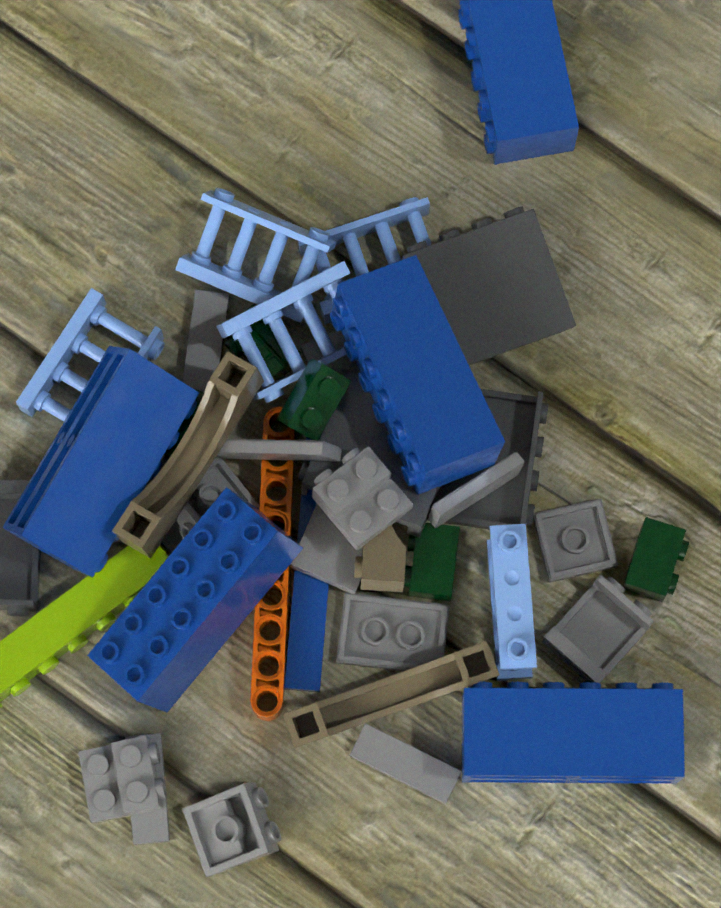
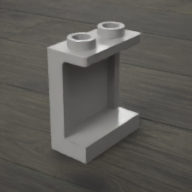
[542,575,654,683]

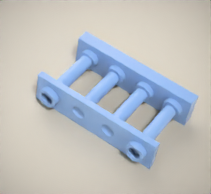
[175,188,337,323]
[298,197,432,324]
[216,261,350,403]
[16,288,165,422]
[486,524,537,681]

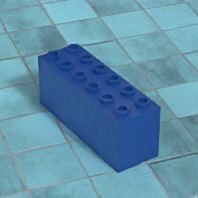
[458,0,579,165]
[330,255,505,495]
[2,346,199,578]
[87,487,303,713]
[462,682,685,784]

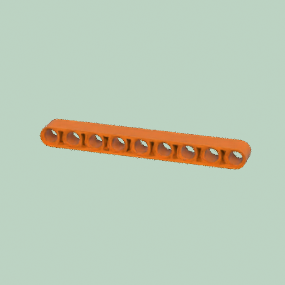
[251,406,296,721]

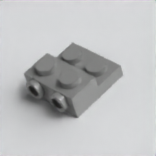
[312,446,413,551]
[176,457,260,539]
[78,735,167,824]
[183,782,281,877]

